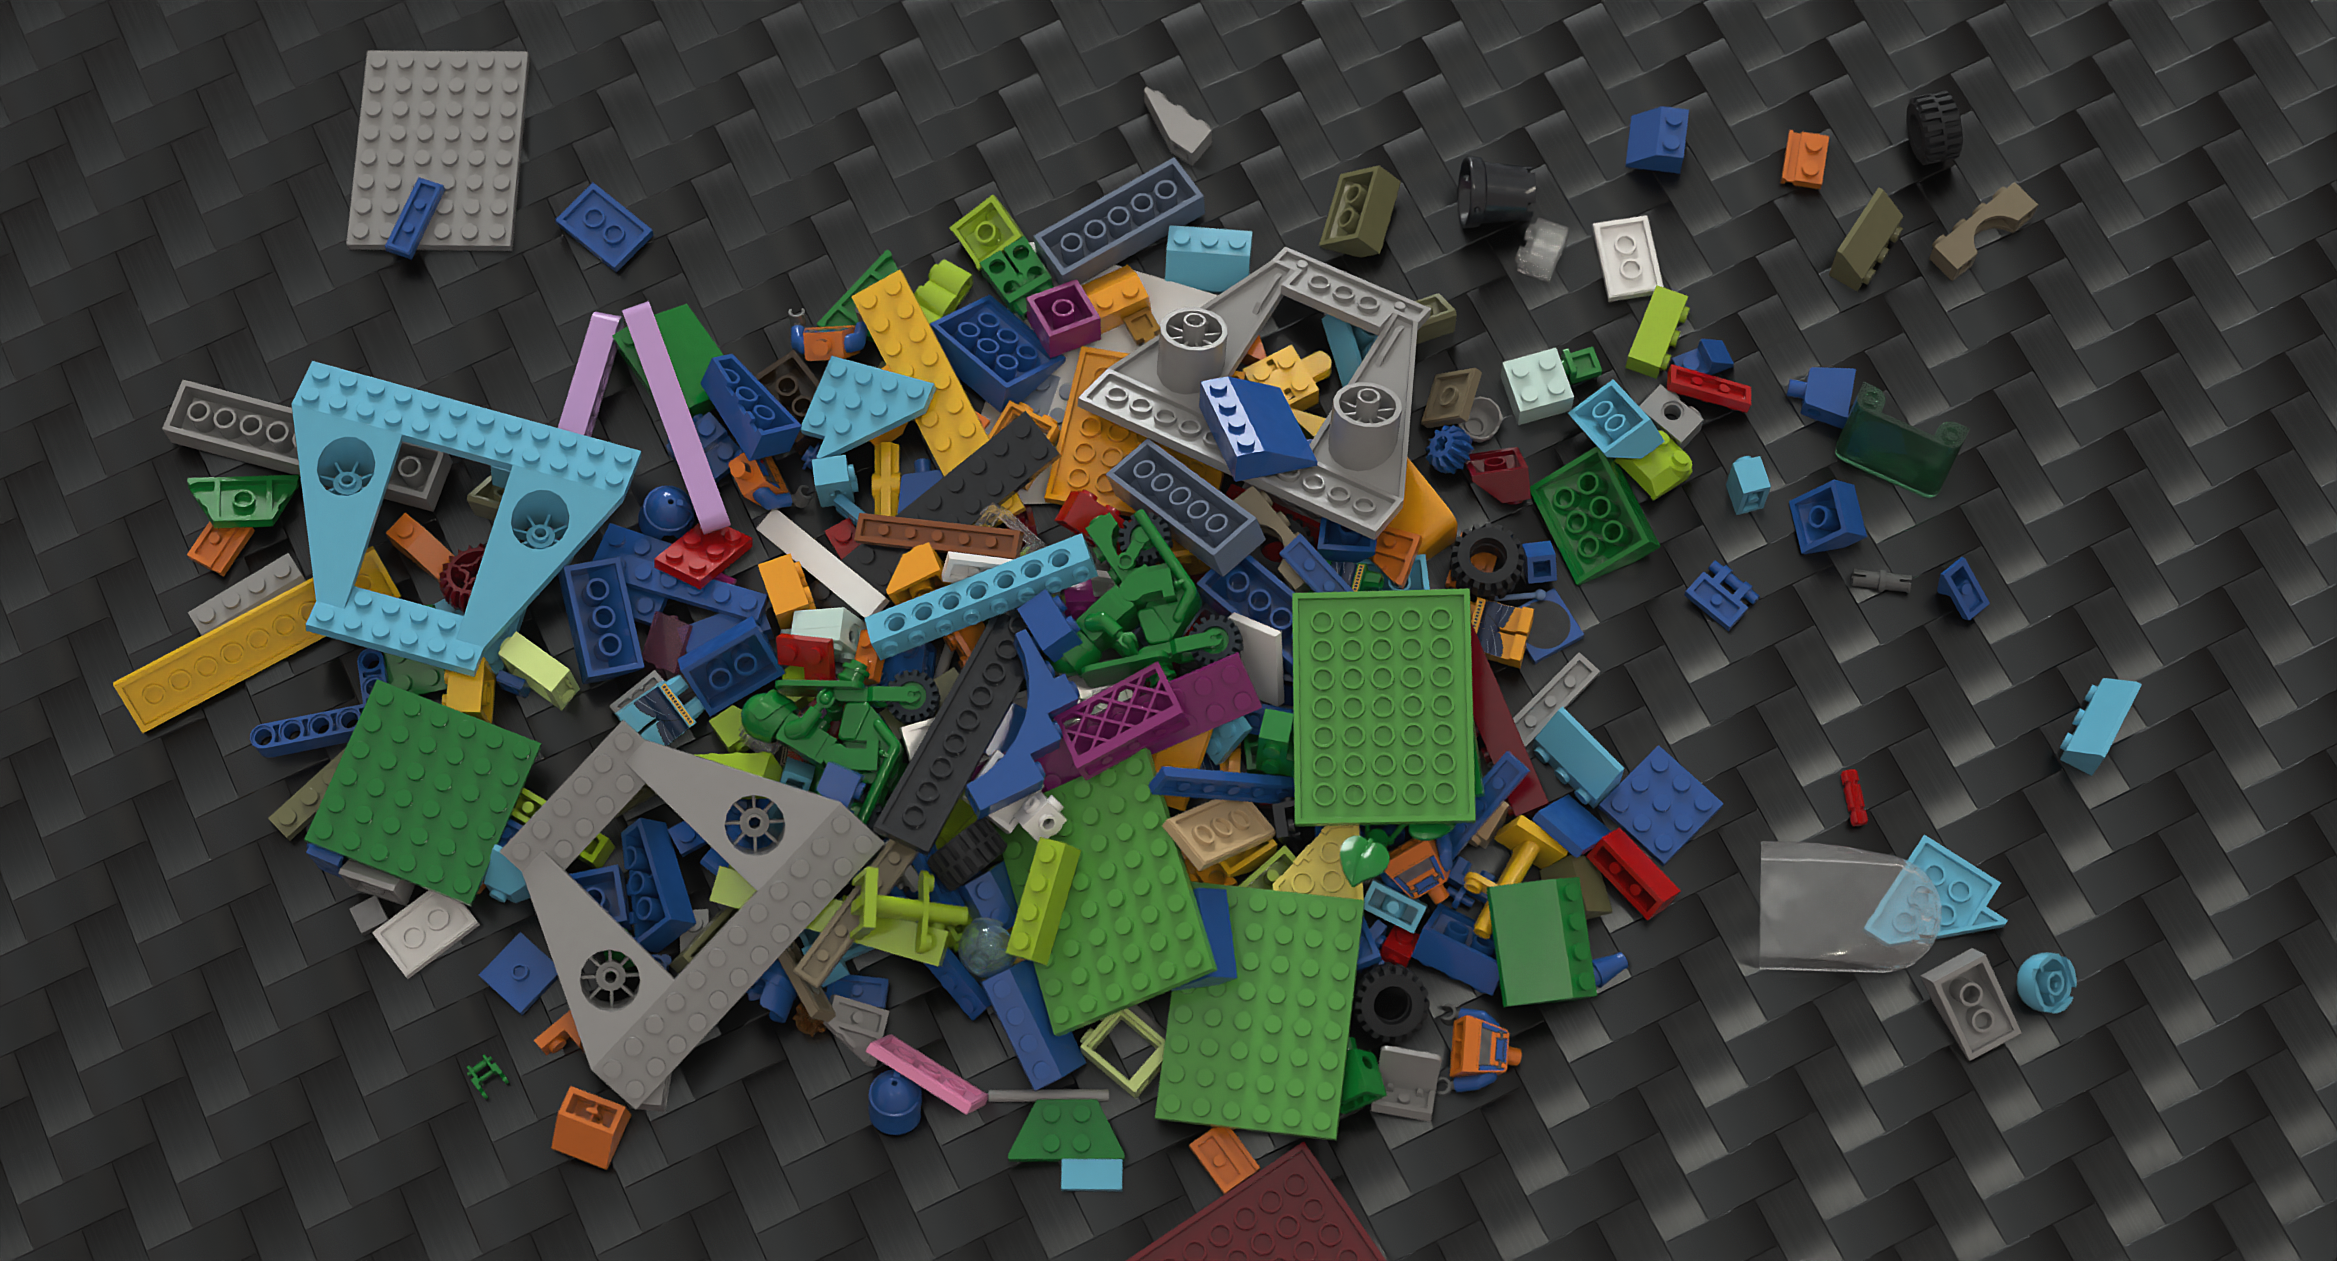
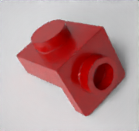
[1380,925,1420,968]

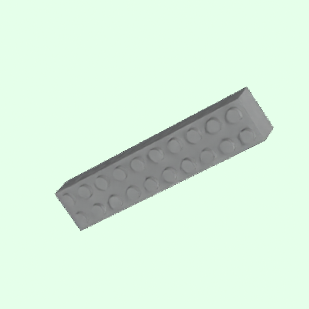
[162,380,453,512]

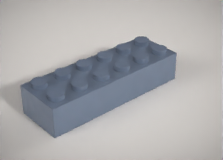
[1033,157,1205,285]
[1106,438,1266,577]

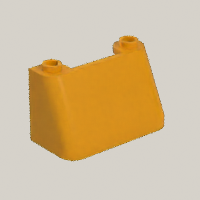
[1388,457,1458,561]

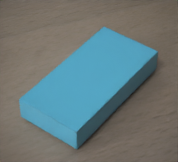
[1061,1159,1123,1191]

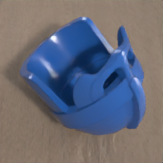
[638,486,696,540]
[745,958,798,1023]
[868,1070,922,1135]

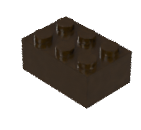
[755,350,822,455]

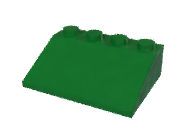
[612,304,723,418]
[1530,446,1661,585]
[1486,877,1597,1007]

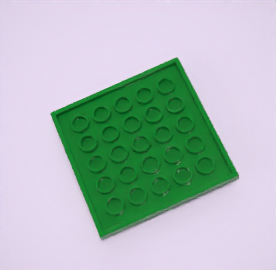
[304,679,542,907]

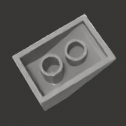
[1920,948,2022,1061]

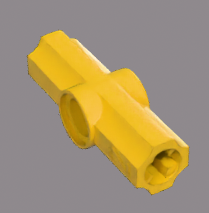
[872,442,902,517]

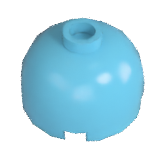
[2017,952,2077,1013]

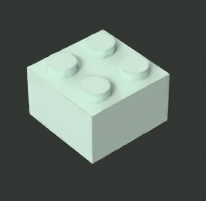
[1500,348,1574,425]

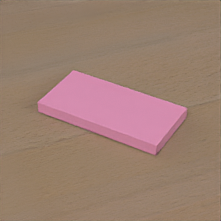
[866,1034,989,1115]

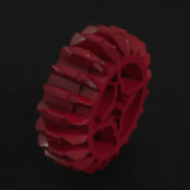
[439,542,486,614]

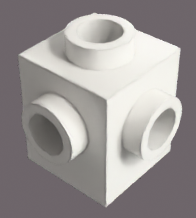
[1014,791,1067,842]

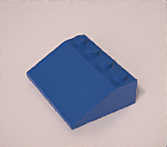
[930,294,1066,413]
[1199,376,1318,482]

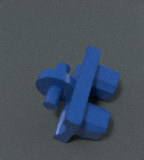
[1446,856,1496,909]

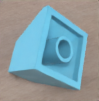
[484,844,531,903]

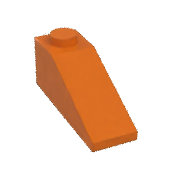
[386,513,464,588]

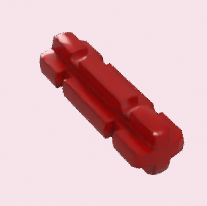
[1841,769,1868,826]

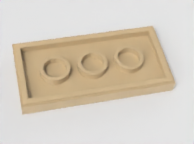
[1162,799,1276,871]

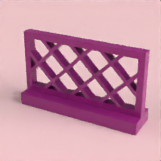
[1053,661,1191,781]

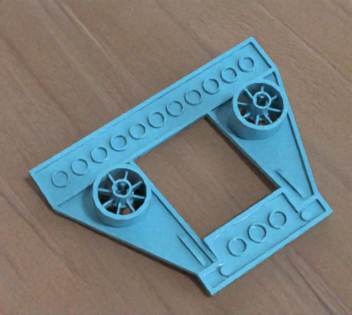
[292,361,641,677]

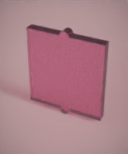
[642,611,693,674]

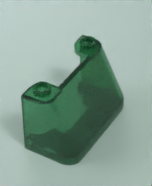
[1835,382,1970,498]

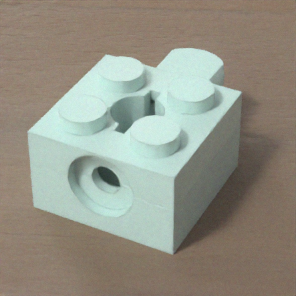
[780,607,867,663]

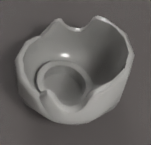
[1458,396,1502,443]

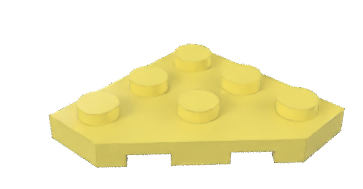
[1273,825,1365,910]

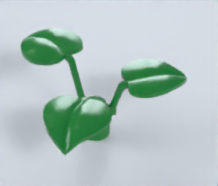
[1340,823,1457,887]

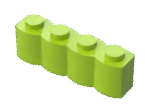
[914,259,973,324]

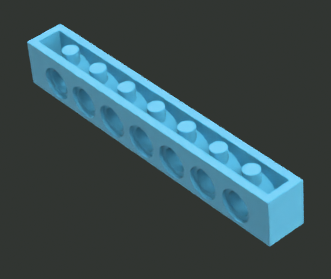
[864,533,1098,660]

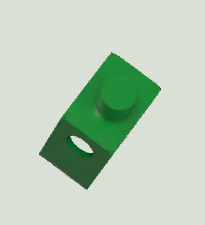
[1340,1037,1387,1114]

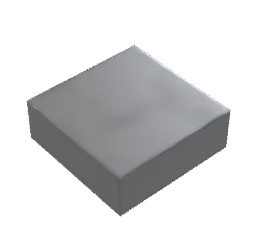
[350,895,389,936]

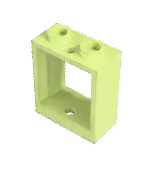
[498,631,580,711]
[1080,1008,1165,1099]

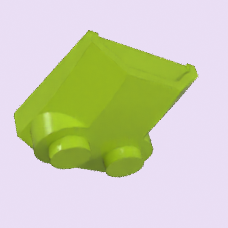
[950,195,1023,271]
[1615,430,1693,500]

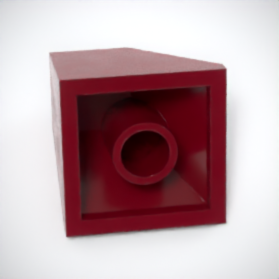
[1464,447,1531,504]

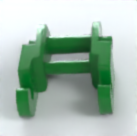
[467,1054,509,1100]

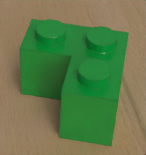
[1255,708,1294,778]

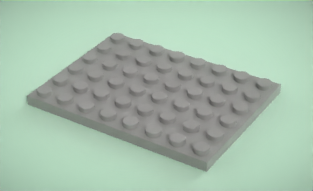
[346,51,530,251]

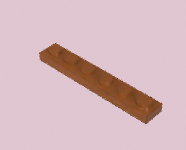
[854,513,1024,560]

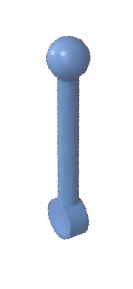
[1486,589,1546,602]

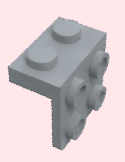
[1371,1046,1441,1122]

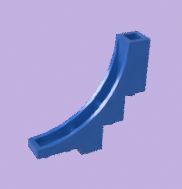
[965,629,1080,820]

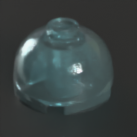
[958,917,1017,978]

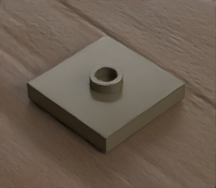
[1421,368,1482,428]

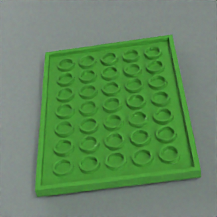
[1292,589,1476,826]
[994,748,1217,1037]
[1155,881,1365,1141]

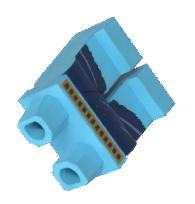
[615,675,705,746]

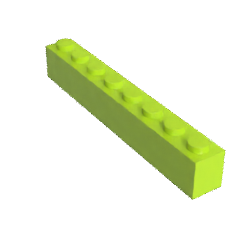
[710,864,952,967]

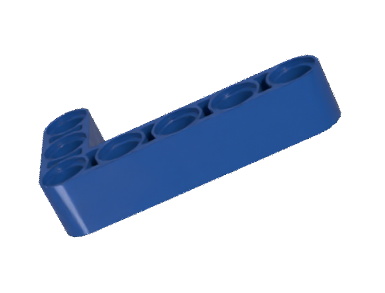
[250,648,389,758]

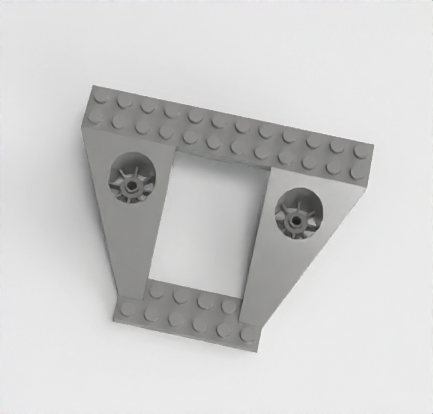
[1078,247,1431,540]
[500,720,884,1109]

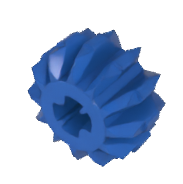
[1425,425,1474,474]

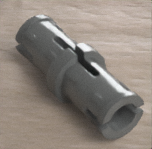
[1851,568,1912,593]

